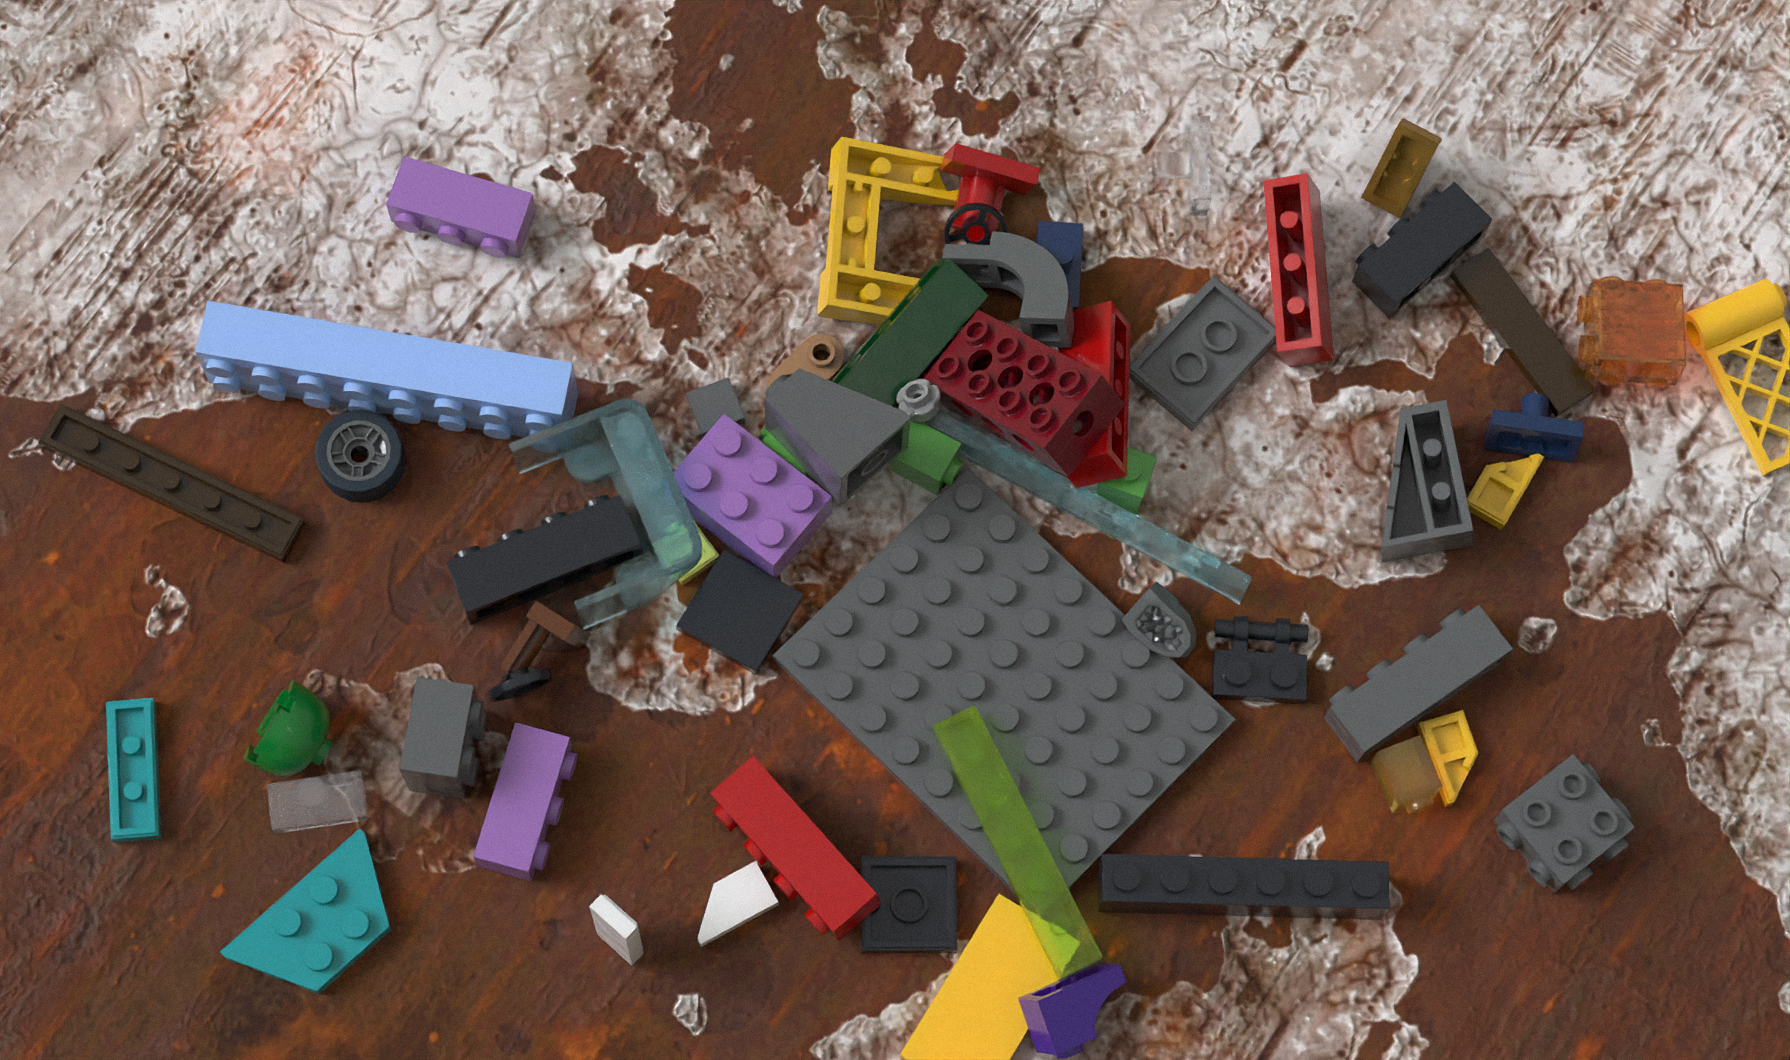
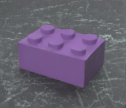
[665,414,832,579]

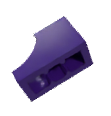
[1018,963,1126,1059]

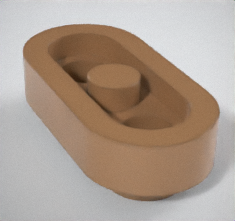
[767,334,844,388]

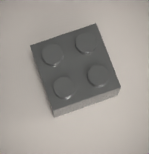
[400,677,488,799]

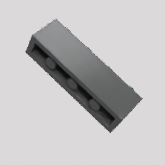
[1324,605,1513,763]

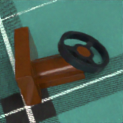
[488,601,591,702]

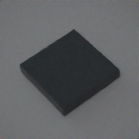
[676,549,804,675]
[861,856,957,953]

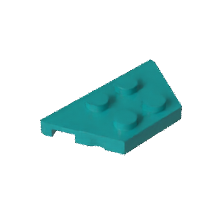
[220,829,391,994]

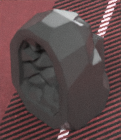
[1122,581,1196,657]

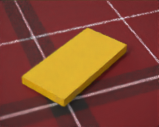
[899,894,1080,1060]

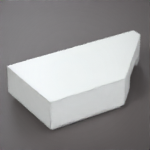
[698,861,779,947]

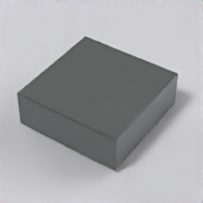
[686,378,745,438]

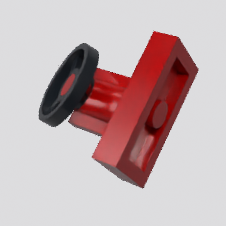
[941,143,1040,245]

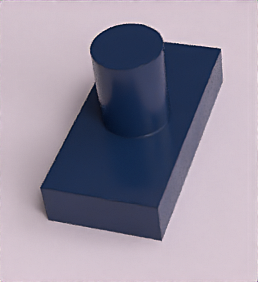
[1037,221,1083,310]
[1483,393,1584,462]

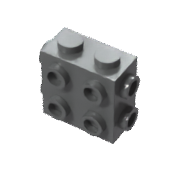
[1493,754,1635,893]

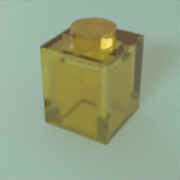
[1370,735,1443,815]

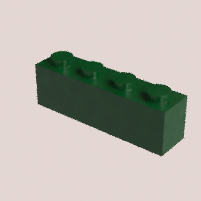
[832,258,988,406]

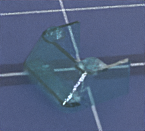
[509,399,703,629]

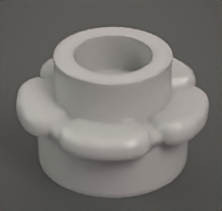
[896,379,941,423]

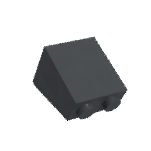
[764,368,911,507]

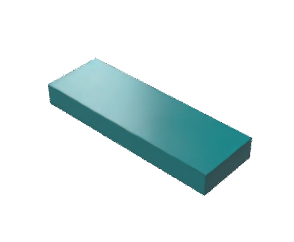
[106,698,162,843]

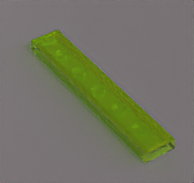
[932,705,1103,981]

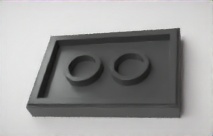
[1129,275,1276,432]

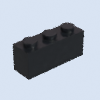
[1352,182,1492,319]

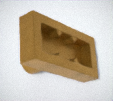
[1361,118,1443,218]

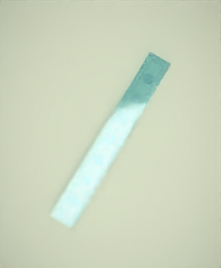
[922,411,1252,605]

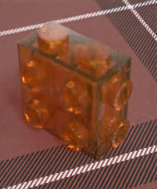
[1577,276,1687,388]

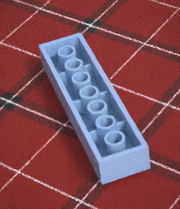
[195,301,578,447]

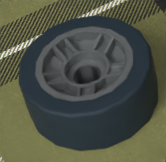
[315,410,406,503]

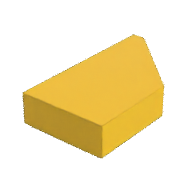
[1467,453,1544,530]
[1417,710,1479,807]

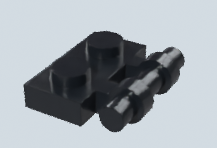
[1211,615,1309,704]

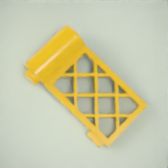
[1681,278,1790,476]

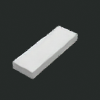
[589,894,644,966]

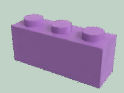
[386,156,536,258]
[473,722,578,882]

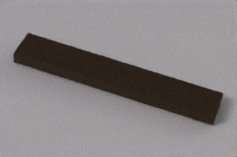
[38,404,306,563]

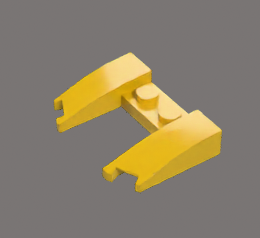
[817,137,959,325]

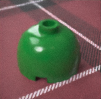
[243,680,333,777]

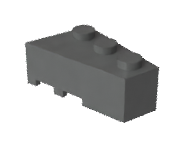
[1381,400,1473,562]

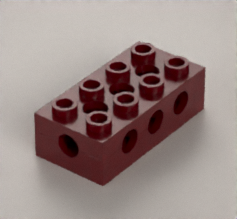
[923,310,1125,477]

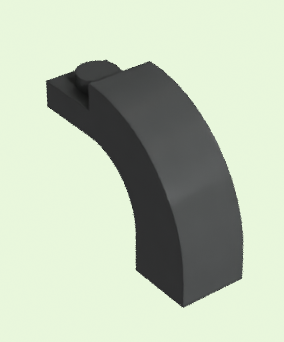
[942,231,1075,348]

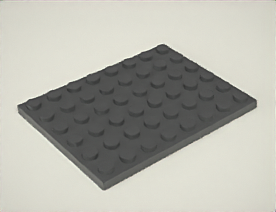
[773,468,1236,918]

